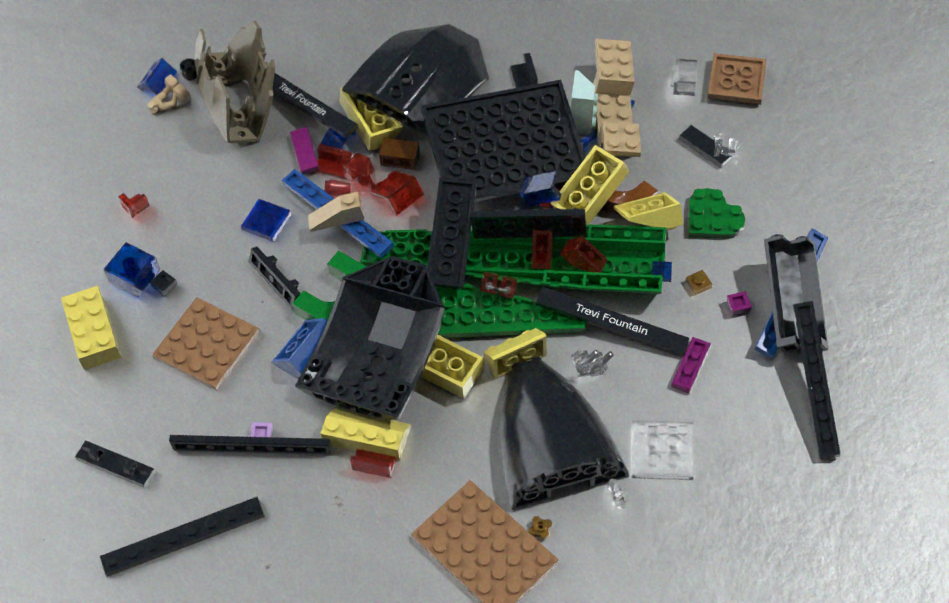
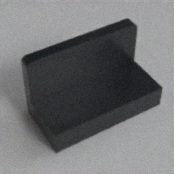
[510,53,538,88]

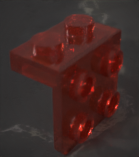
[370,171,424,215]

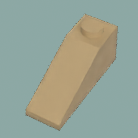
[308,192,365,232]

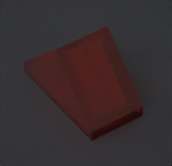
[531,230,554,269]

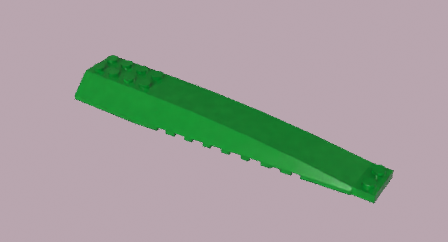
[360,224,667,294]

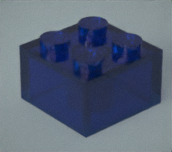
[103,242,161,297]

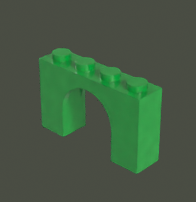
[292,250,367,321]

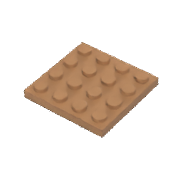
[152,297,260,391]

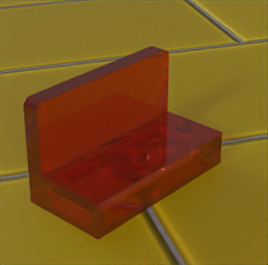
[315,144,355,180]
[350,449,397,478]

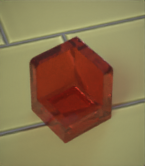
[118,193,150,218]

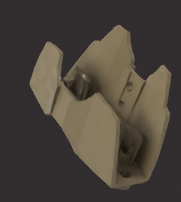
[194,21,275,145]

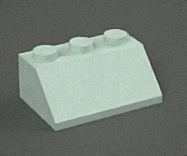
[571,70,598,135]

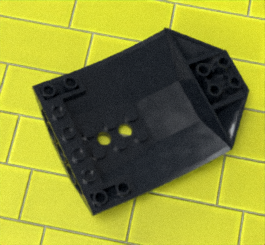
[342,24,489,138]
[295,256,444,420]

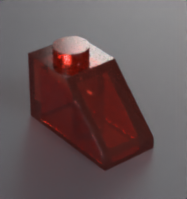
[560,236,608,273]

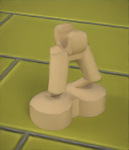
[147,74,191,115]

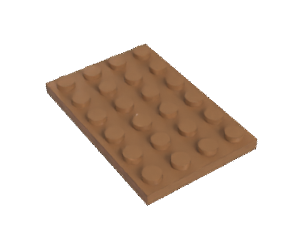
[411,480,559,603]

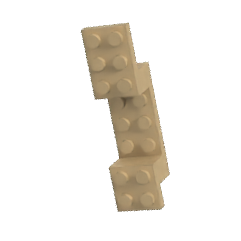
[593,39,641,157]

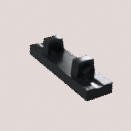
[248,246,301,309]
[75,440,155,488]

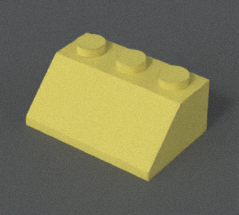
[483,328,547,379]

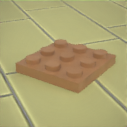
[708,53,767,104]

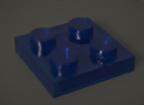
[241,199,292,242]

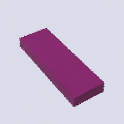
[290,127,320,175]
[671,337,711,394]

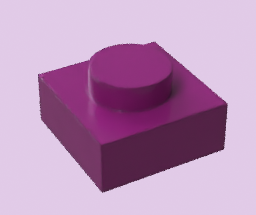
[726,291,752,315]

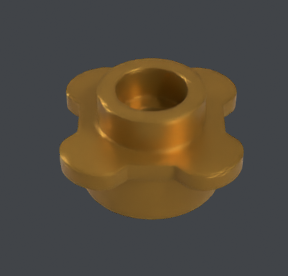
[529,516,552,538]

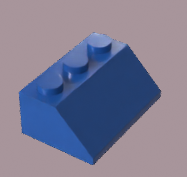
[271,318,327,377]

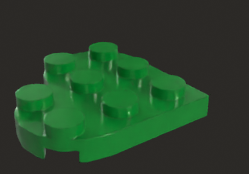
[688,188,745,239]

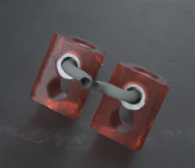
[480,272,517,298]

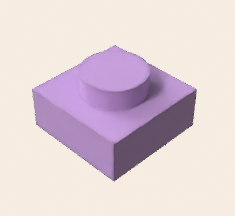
[250,422,273,437]

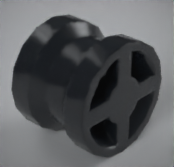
[180,58,197,80]

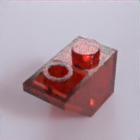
[343,152,375,190]

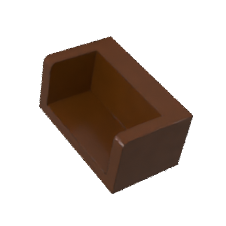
[379,138,420,170]

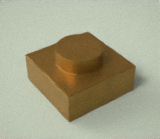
[686,270,712,295]

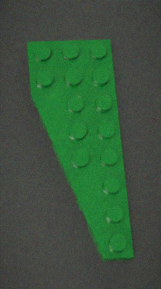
[436,284,585,338]

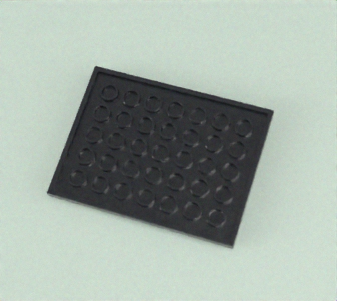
[421,80,585,202]

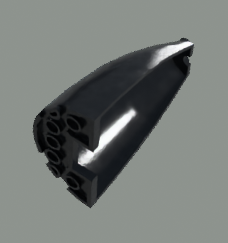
[500,357,629,510]

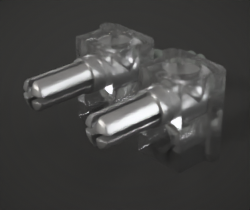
[571,349,614,375]

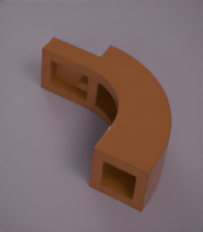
[602,180,658,215]

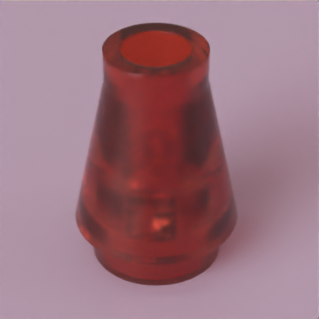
[324,179,351,196]

